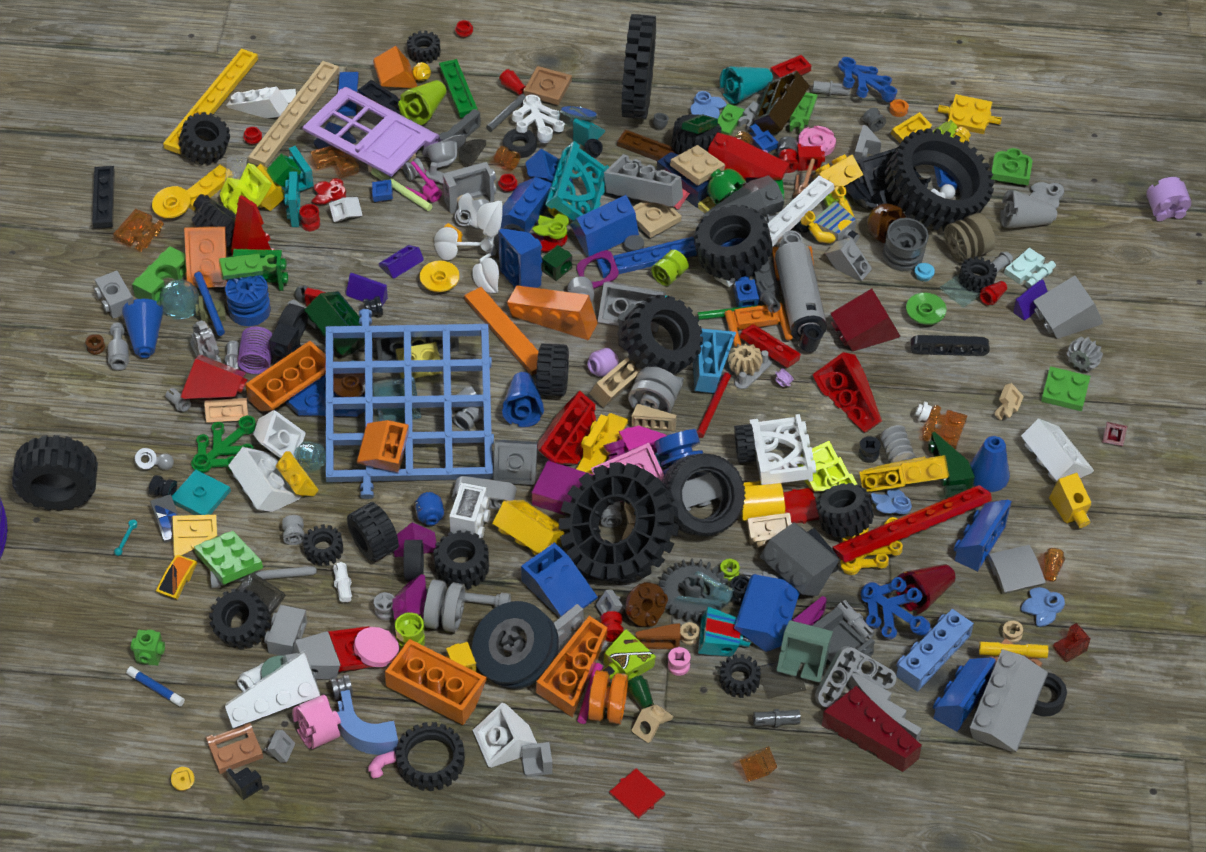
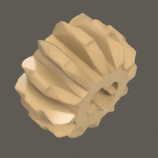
[728,343,763,376]

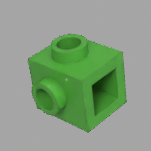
[131,630,165,666]

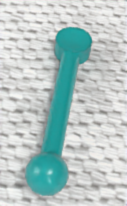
[114,520,138,556]

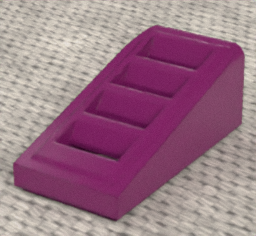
[792,596,827,626]

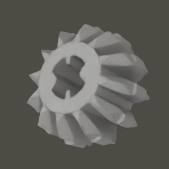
[1066,336,1103,372]

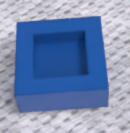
[372,180,393,202]

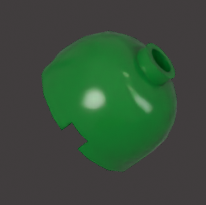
[707,169,746,205]

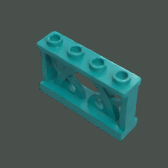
[545,141,609,221]

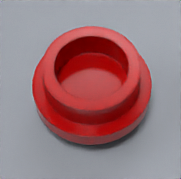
[455,20,473,37]
[243,127,262,144]
[498,174,518,191]

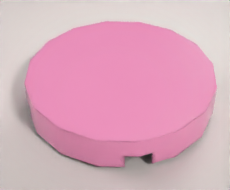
[798,126,836,156]
[354,627,399,667]

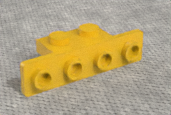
[576,413,628,475]

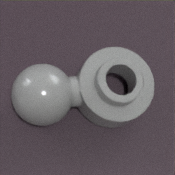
[134,448,174,470]

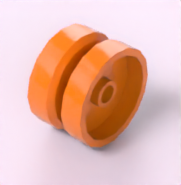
[589,670,628,725]

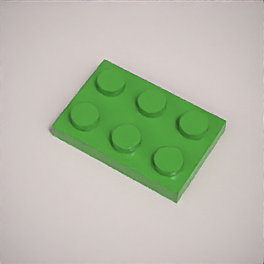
[194,531,263,585]

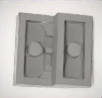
[988,545,1046,594]

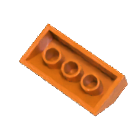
[245,341,334,411]
[385,639,487,725]

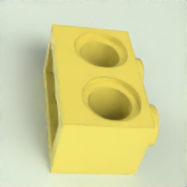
[396,342,441,381]

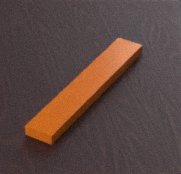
[464,287,538,376]

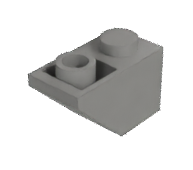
[825,238,872,281]

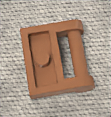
[206,722,264,774]

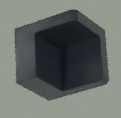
[226,767,263,800]

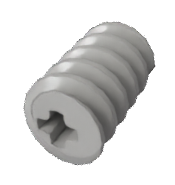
[881,425,915,463]

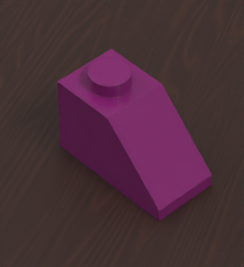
[392,574,427,620]

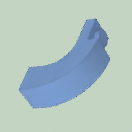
[337,690,398,755]

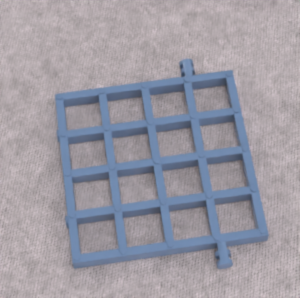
[326,309,494,499]

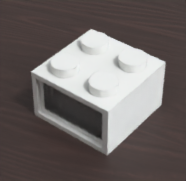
[450,483,490,538]

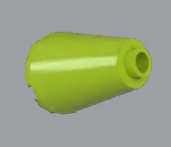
[398,80,446,125]

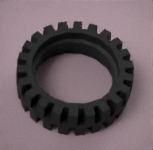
[396,722,465,791]

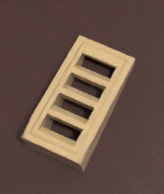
[631,404,677,431]

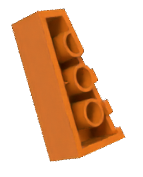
[507,286,598,340]
[536,615,608,718]

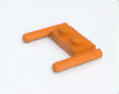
[724,303,793,348]

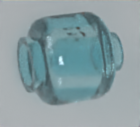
[294,441,326,470]

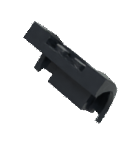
[844,147,931,209]

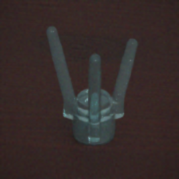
[677,571,734,608]

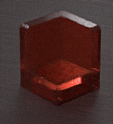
[1053,623,1091,662]

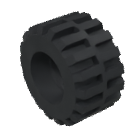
[179,112,230,165]
[671,114,722,154]
[192,199,236,247]
[536,343,569,396]
[816,483,874,538]
[347,502,399,562]
[434,530,489,589]
[209,588,271,649]

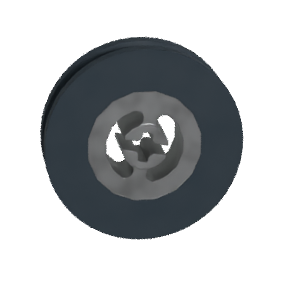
[472,601,559,689]

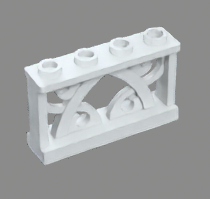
[750,414,816,485]

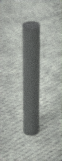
[486,94,526,132]

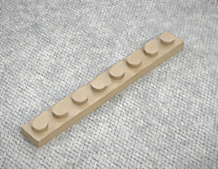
[248,61,339,167]

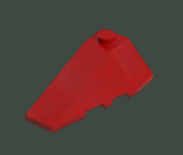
[812,352,882,432]

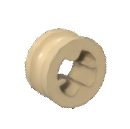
[1003,621,1023,643]
[680,622,700,645]

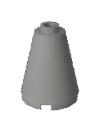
[1000,189,1057,228]

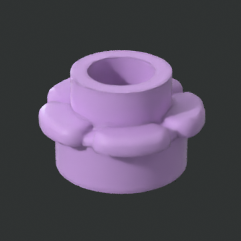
[775,368,794,387]

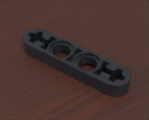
[910,335,990,356]

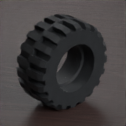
[694,205,773,280]
[621,295,703,375]
[12,435,98,511]

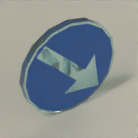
[560,106,597,123]

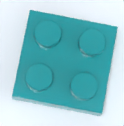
[285,172,301,227]

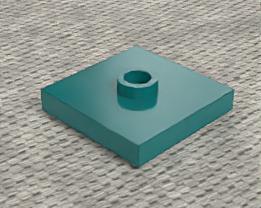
[172,469,231,515]

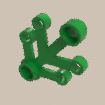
[191,415,256,473]

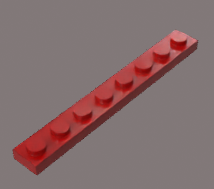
[832,485,992,563]

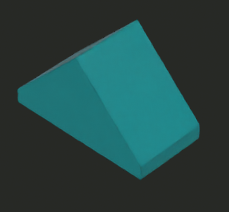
[573,118,605,147]

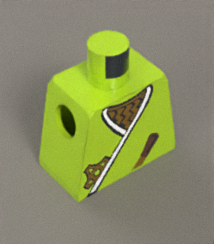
[601,629,656,681]

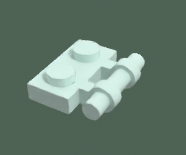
[1004,248,1056,288]

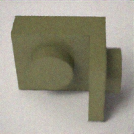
[195,296,226,323]

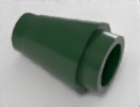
[627,675,654,709]

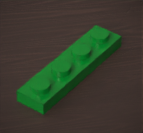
[439,59,478,118]

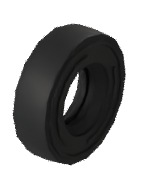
[503,129,537,158]

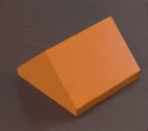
[373,46,417,88]

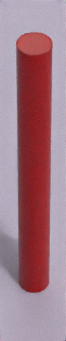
[697,372,731,438]

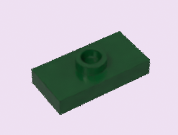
[682,114,718,134]

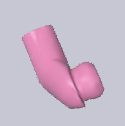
[368,751,396,779]

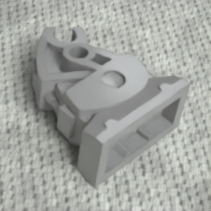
[190,321,222,363]

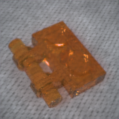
[113,209,164,251]
[922,405,968,449]

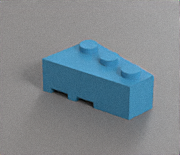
[693,329,736,393]

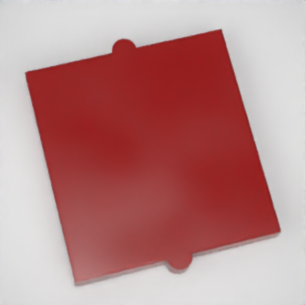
[783,488,819,524]
[609,768,665,819]

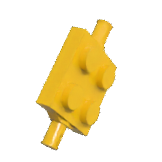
[937,94,1002,134]

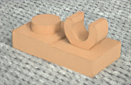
[205,398,248,422]

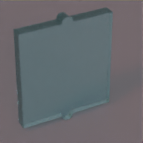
[940,273,981,308]

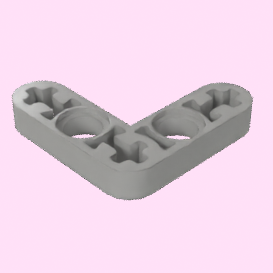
[815,646,896,707]

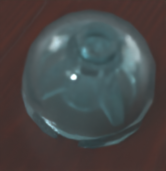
[159,279,199,320]

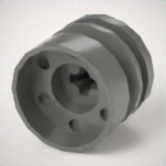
[882,218,929,271]

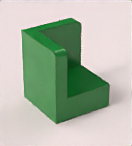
[267,154,302,188]

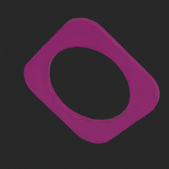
[577,250,619,289]

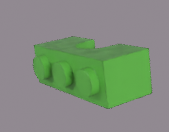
[132,246,186,303]

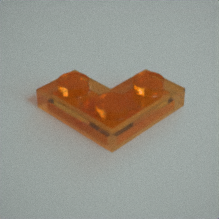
[310,146,359,177]

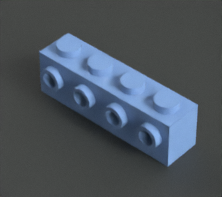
[896,609,974,692]

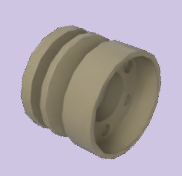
[944,213,995,263]

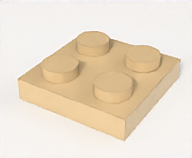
[670,145,725,185]
[633,200,682,238]

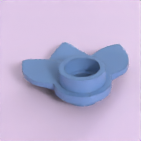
[691,91,727,119]
[871,488,912,514]
[1021,587,1065,627]

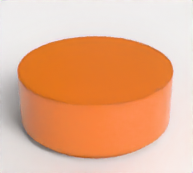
[889,99,909,117]

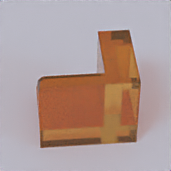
[740,746,777,782]

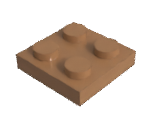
[524,66,572,105]

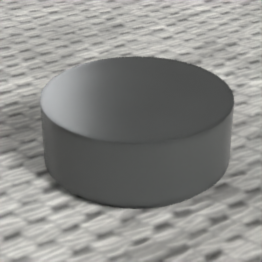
[624,235,644,252]

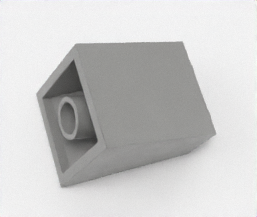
[1034,276,1103,339]

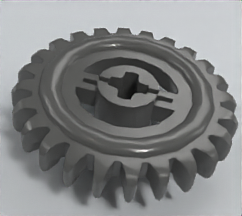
[659,558,730,621]

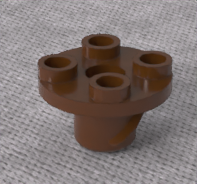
[626,582,668,626]

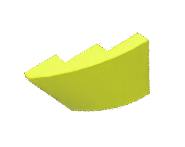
[220,163,272,214]
[796,441,857,492]

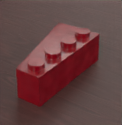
[822,686,922,772]

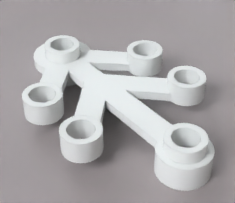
[512,95,565,143]

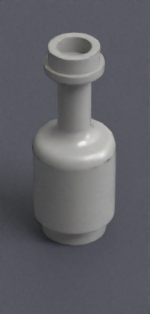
[108,323,129,370]

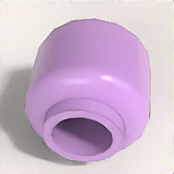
[587,348,619,377]

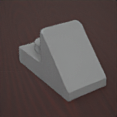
[854,125,881,160]

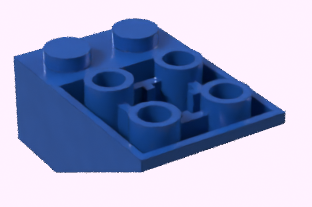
[521,543,598,618]

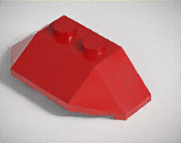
[538,391,596,465]

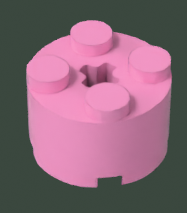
[292,695,341,749]

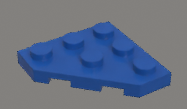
[285,374,365,416]

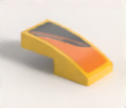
[156,554,198,600]

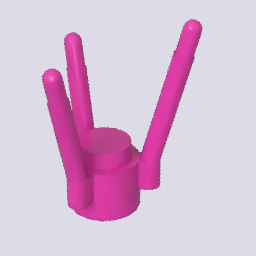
[405,161,442,202]

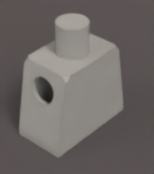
[283,632,340,679]

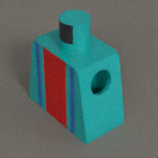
[698,607,751,657]

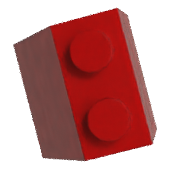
[181,355,248,399]

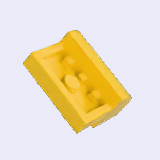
[741,481,785,520]

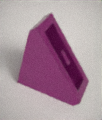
[394,522,437,558]

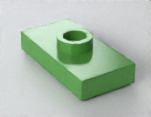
[718,103,745,136]

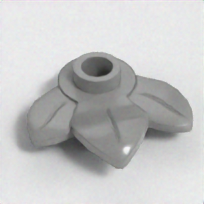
[1030,182,1064,209]
[455,193,489,229]

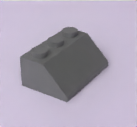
[760,522,839,596]

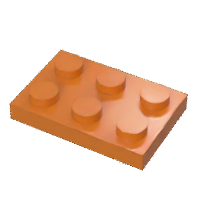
[184,226,228,288]

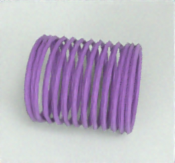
[237,327,272,374]

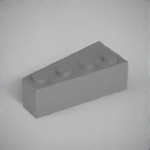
[604,154,683,207]

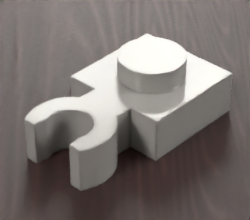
[738,101,760,131]

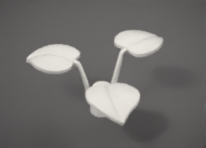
[434,201,502,293]

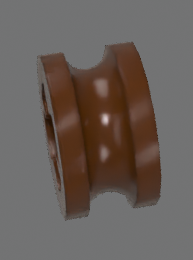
[85,334,105,355]

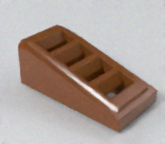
[635,623,680,649]

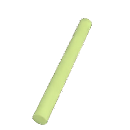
[371,168,432,211]

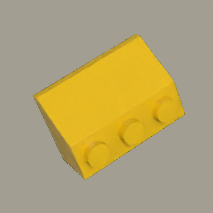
[492,500,565,555]

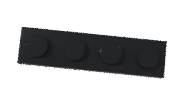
[92,166,115,228]

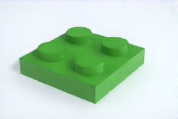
[1041,366,1091,411]

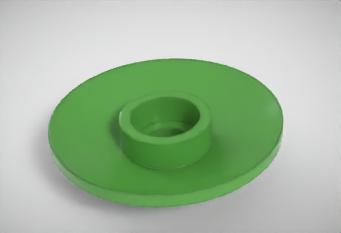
[906,293,947,325]

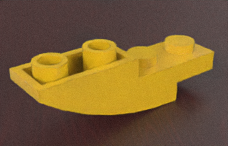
[859,455,949,492]

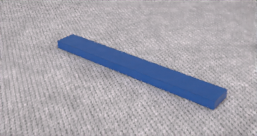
[597,236,745,278]

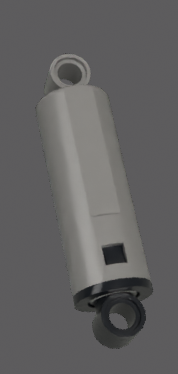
[775,231,827,352]

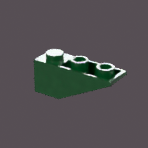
[928,432,975,494]

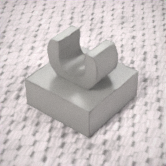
[596,590,626,614]
[264,730,295,763]

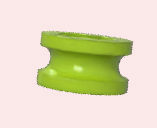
[720,559,740,581]

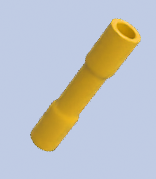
[979,642,1048,658]

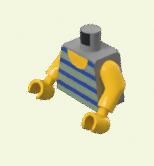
[801,186,860,245]

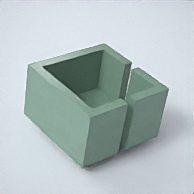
[777,620,833,682]

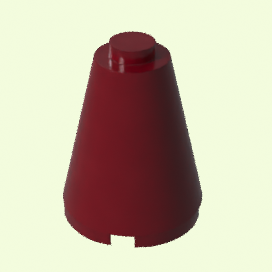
[896,564,956,614]

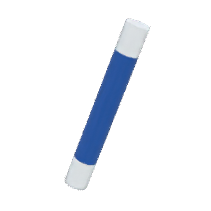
[126,666,185,706]

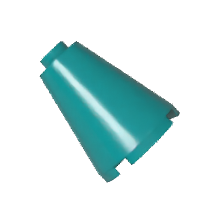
[720,66,773,104]

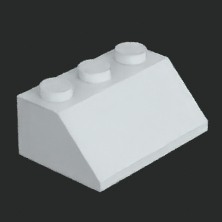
[1021,418,1094,482]
[228,447,302,512]

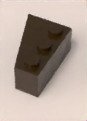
[754,70,810,135]

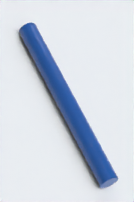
[194,272,225,336]

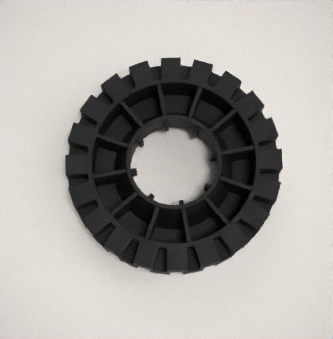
[621,14,656,119]
[559,462,679,584]

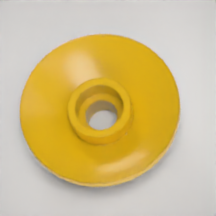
[152,186,191,218]
[420,261,460,292]

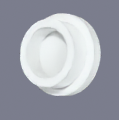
[915,401,932,422]

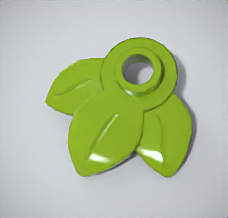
[532,212,569,239]

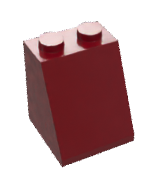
[830,288,901,352]

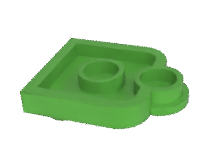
[991,148,1032,185]

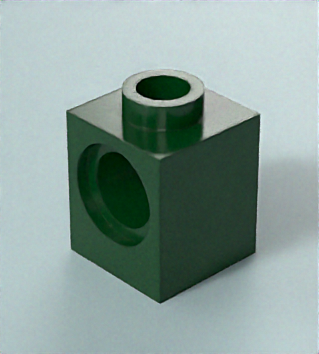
[542,245,572,281]

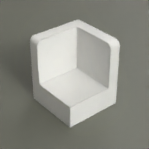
[329,197,362,222]

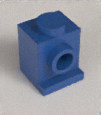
[734,277,759,307]

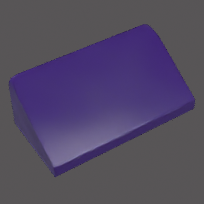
[378,245,424,278]
[346,273,388,306]
[1013,279,1048,320]

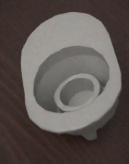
[422,135,466,168]

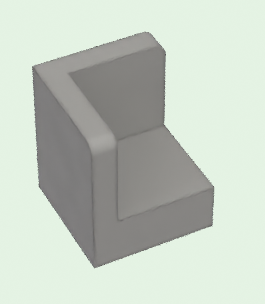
[522,742,552,777]

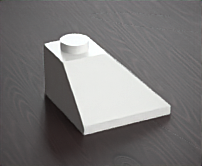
[253,410,306,460]
[473,703,537,768]

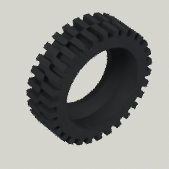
[885,128,994,231]

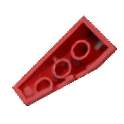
[708,132,790,180]
[231,195,275,257]

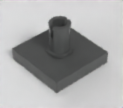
[493,439,538,485]

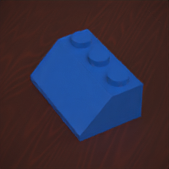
[500,177,552,232]
[570,195,639,257]
[498,229,542,288]
[954,499,1012,572]
[734,574,800,652]
[933,657,996,732]

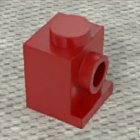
[797,144,825,171]

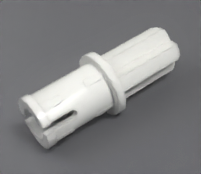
[333,562,352,603]

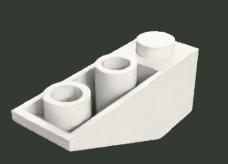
[226,87,288,118]

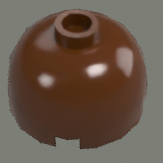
[867,203,906,244]

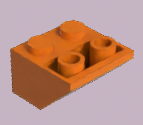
[357,420,409,473]

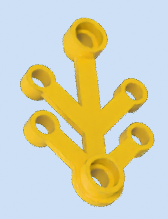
[840,517,903,575]

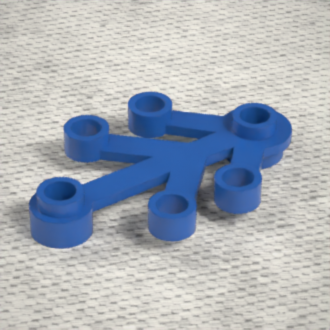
[838,57,897,102]
[861,577,930,639]

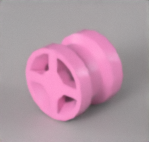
[668,647,691,676]

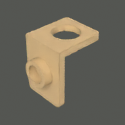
[632,705,673,743]

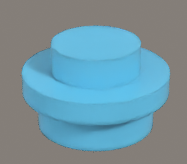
[914,263,935,281]

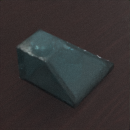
[373,377,421,422]

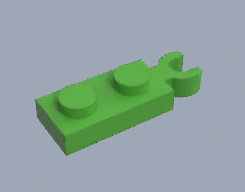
[789,92,818,133]
[219,254,276,280]

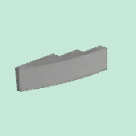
[849,672,922,742]

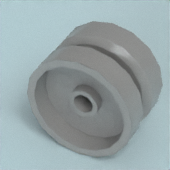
[628,367,680,413]
[424,579,465,633]

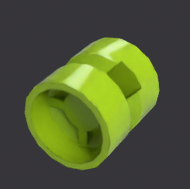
[651,249,689,286]
[395,613,425,651]

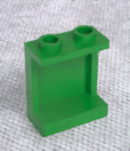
[233,249,288,291]

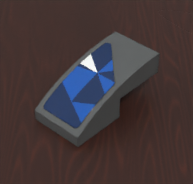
[150,494,179,543]

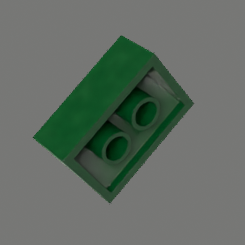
[304,291,374,356]

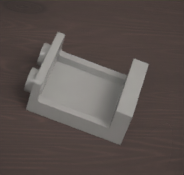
[443,162,496,214]

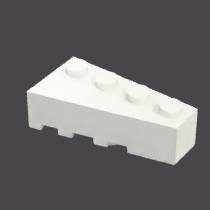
[225,650,320,728]

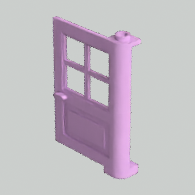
[303,87,440,177]

